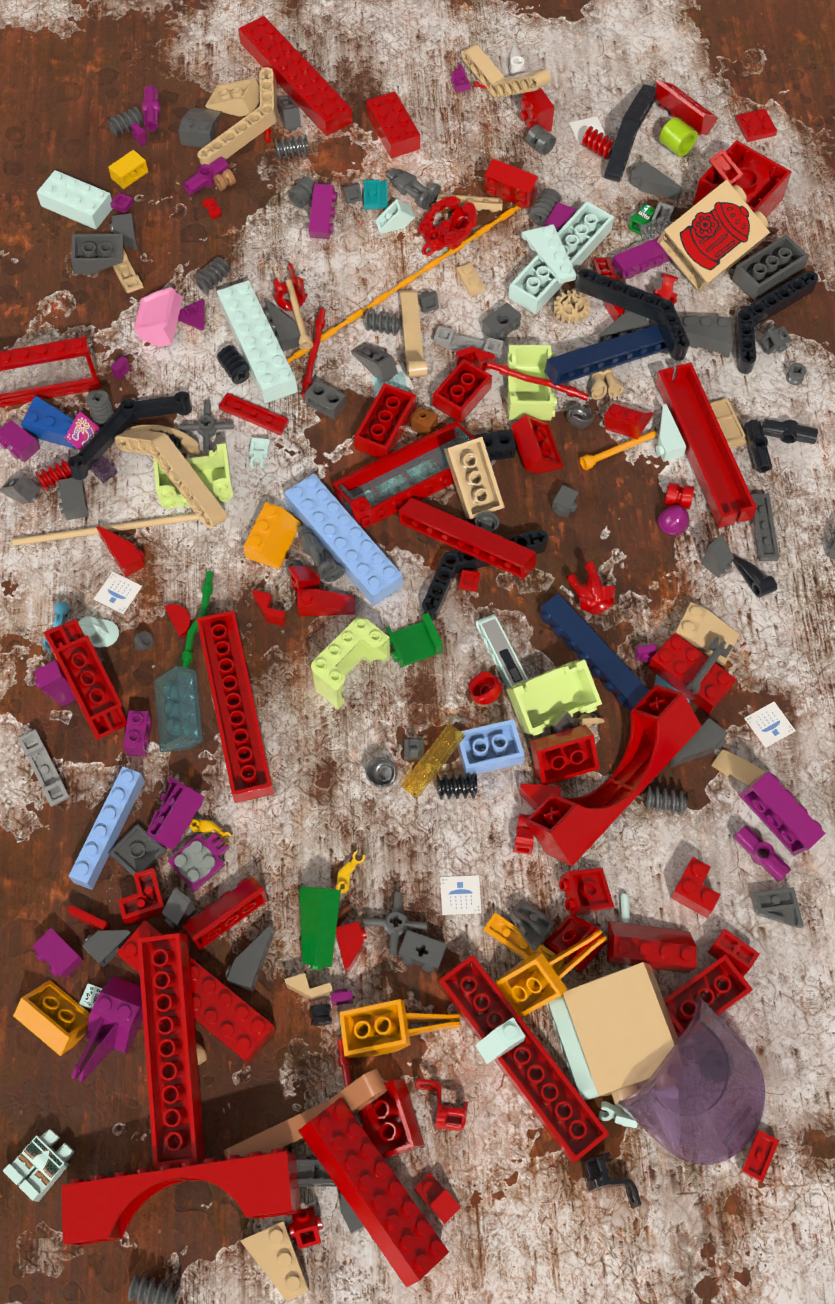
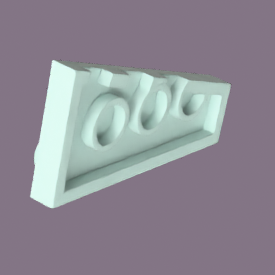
[521,224,577,284]

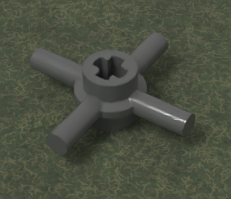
[180,402,234,451]
[364,892,428,956]

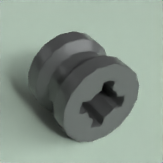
[786,363,807,385]

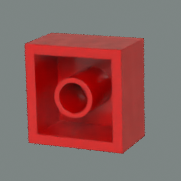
[520,88,555,132]

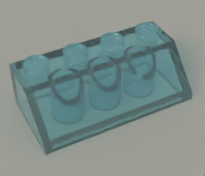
[154,666,203,753]

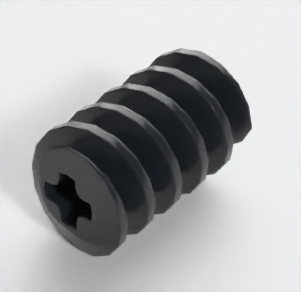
[217,345,250,384]
[436,773,477,800]

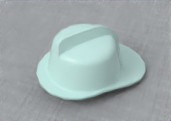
[78,616,119,647]

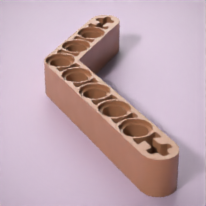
[223,1069,387,1160]

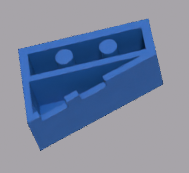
[21,396,76,449]

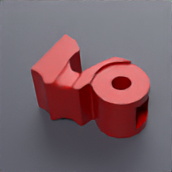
[513,813,534,855]

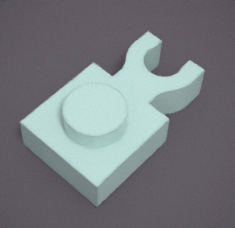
[249,438,270,468]

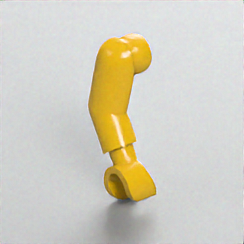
[189,819,233,846]
[336,851,365,893]

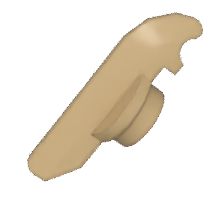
[573,714,605,728]

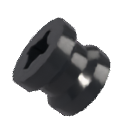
[310,1004,332,1026]

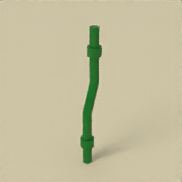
[181,571,214,676]

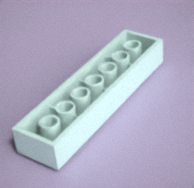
[508,201,614,314]
[217,280,298,403]

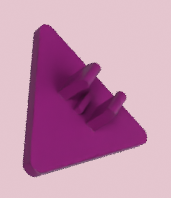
[178,299,205,331]

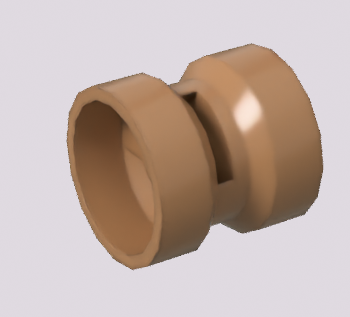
[213,169,236,191]

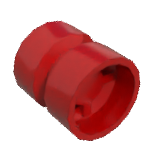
[664,482,694,510]

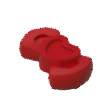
[202,198,222,219]

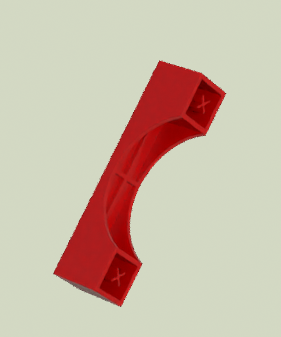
[525,685,702,866]
[61,1148,301,1246]

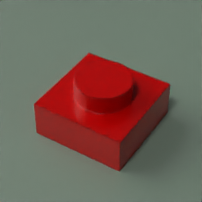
[458,570,480,592]

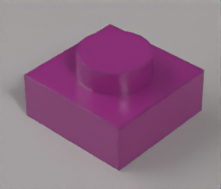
[131,122,147,147]
[110,192,134,214]
[111,356,131,381]
[634,644,657,662]
[330,989,353,1007]

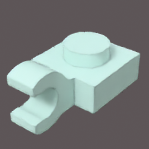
[599,1101,639,1128]

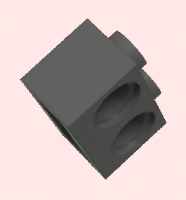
[304,379,346,420]
[296,1160,337,1187]

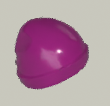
[658,505,690,536]

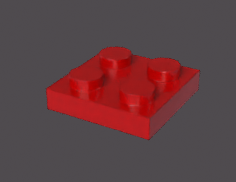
[735,109,777,142]

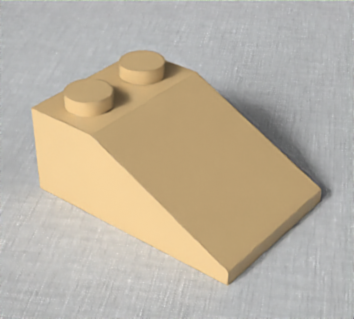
[205,78,260,117]
[676,602,740,666]

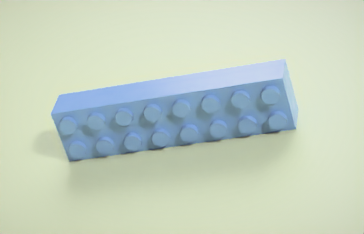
[284,474,403,606]

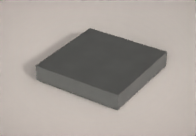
[108,823,167,877]

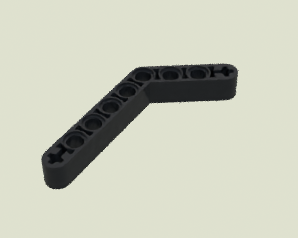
[604,84,656,183]
[575,269,690,361]
[734,271,818,374]
[422,530,548,621]

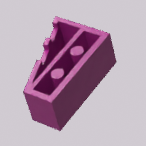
[308,183,338,239]
[34,660,76,707]
[146,776,205,850]

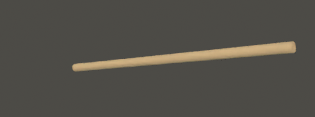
[12,513,201,546]

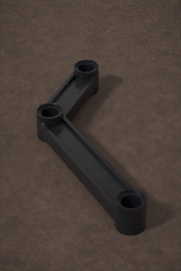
[68,392,192,480]

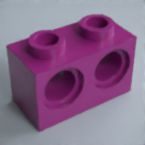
[123,710,152,757]

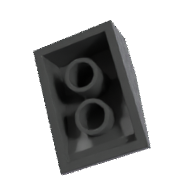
[178,107,222,147]
[71,233,123,274]

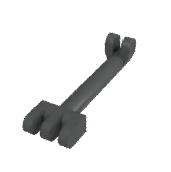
[686,637,733,695]

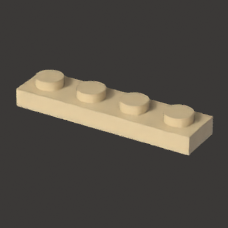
[437,194,503,212]

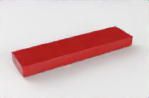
[219,393,289,436]

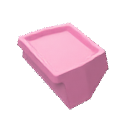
[134,287,183,347]

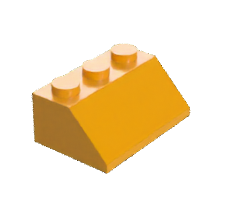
[243,502,301,570]
[13,980,90,1056]

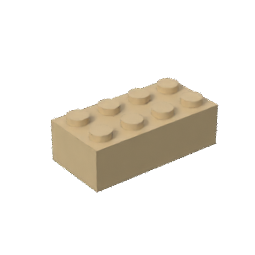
[444,437,505,519]

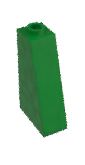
[299,887,341,971]

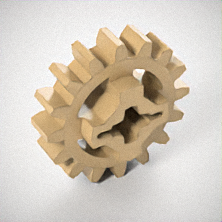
[553,290,591,325]

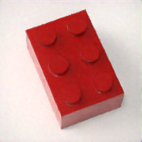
[484,158,538,209]
[433,359,492,423]
[529,725,600,785]

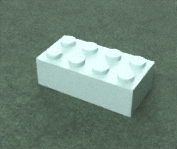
[37,170,113,229]

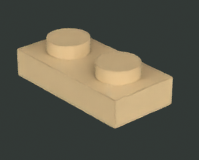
[456,262,485,297]

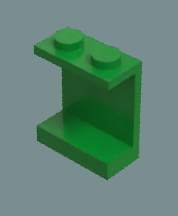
[386,613,443,668]

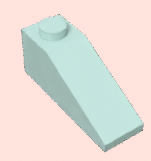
[656,404,686,462]

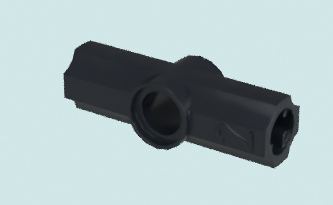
[744,419,772,473]
[762,419,818,444]

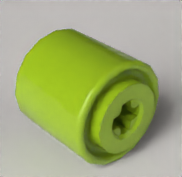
[659,117,698,157]

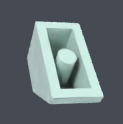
[375,199,415,233]
[475,1018,526,1065]

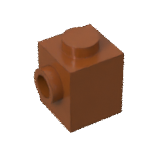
[409,407,438,436]

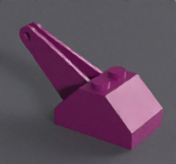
[72,976,143,1083]

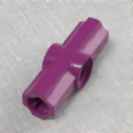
[142,85,160,131]
[183,156,229,195]
[733,825,792,882]

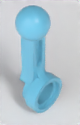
[43,601,69,652]

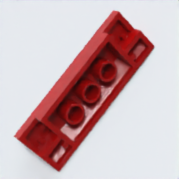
[43,619,127,740]

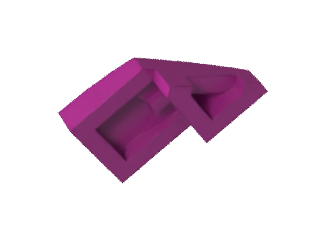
[451,64,471,93]

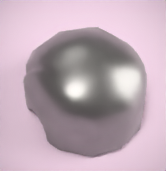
[566,404,595,429]
[365,757,398,788]

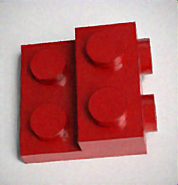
[559,868,614,916]

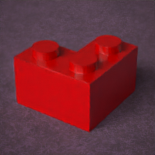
[670,857,721,918]
[118,868,165,926]

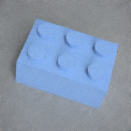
[455,719,524,777]

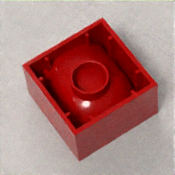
[693,140,792,218]

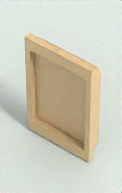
[709,397,747,448]

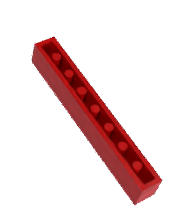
[399,497,536,579]

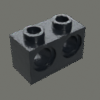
[476,430,516,461]

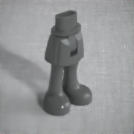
[386,168,441,209]
[297,526,345,582]

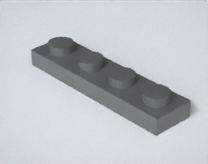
[751,493,779,561]

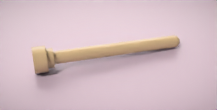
[286,279,313,350]

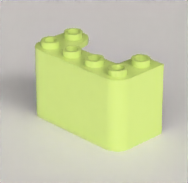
[507,345,557,421]
[153,443,233,509]
[311,617,390,709]
[506,660,602,736]

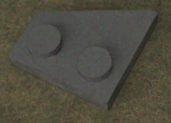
[752,887,804,928]
[509,899,556,952]

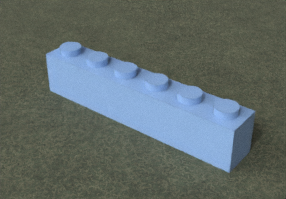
[69,767,145,890]

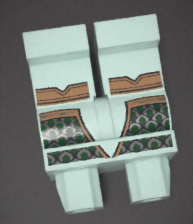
[3,1129,75,1202]

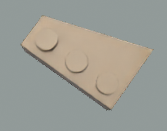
[241,1221,310,1301]

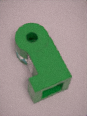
[629,203,656,236]

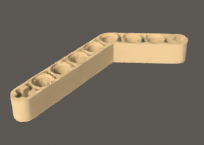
[461,44,551,98]
[197,67,278,165]
[400,290,427,377]
[115,429,227,529]

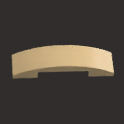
[113,248,144,293]
[131,425,201,457]
[711,750,766,786]

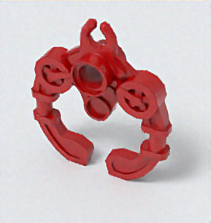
[418,196,478,257]

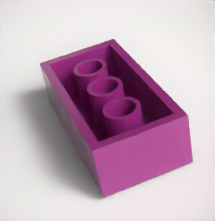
[738,771,826,856]

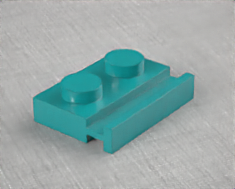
[364,180,388,210]

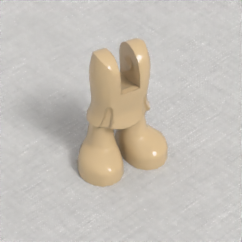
[590,368,623,400]

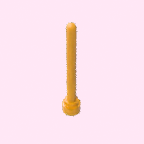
[580,431,657,470]

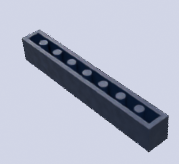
[544,325,668,386]
[540,593,650,716]

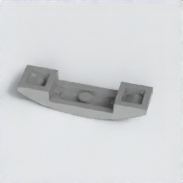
[433,326,505,357]
[17,729,70,807]

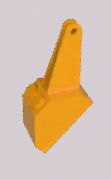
[494,929,607,1017]
[339,999,462,1058]

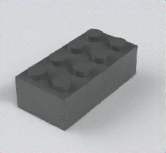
[732,235,809,301]

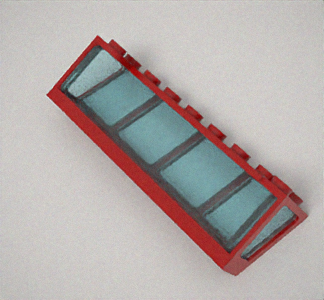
[332,421,475,529]

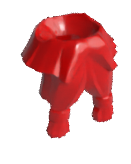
[273,263,308,312]
[567,561,616,615]

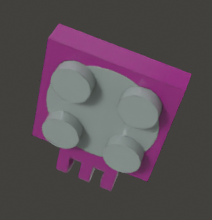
[168,832,230,892]

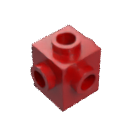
[289,1206,323,1249]

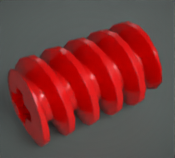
[582,126,615,160]
[35,457,73,491]

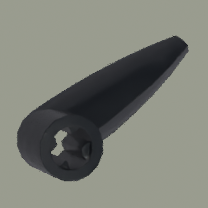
[733,555,777,598]

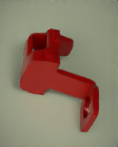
[652,274,678,305]
[415,1078,468,1131]

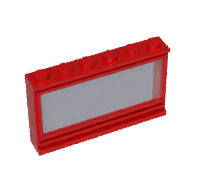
[0,336,101,408]

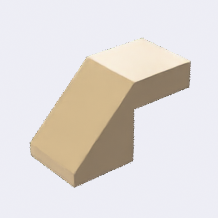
[284,973,333,1001]

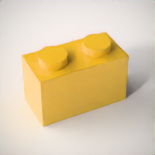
[108,150,148,189]

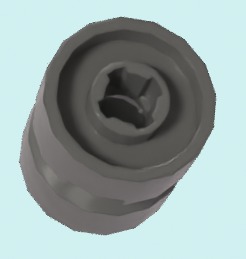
[526,124,556,155]
[288,177,316,209]
[475,511,499,535]

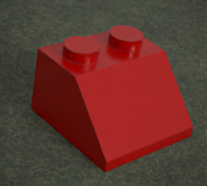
[604,402,653,440]
[543,914,607,973]

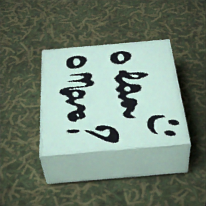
[79,984,102,1009]

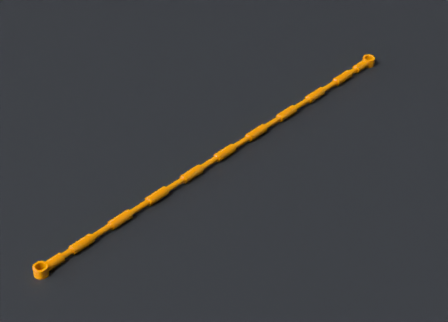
[286,197,536,364]

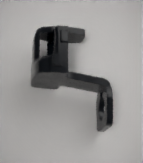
[583,1152,641,1209]

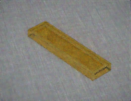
[401,723,466,799]

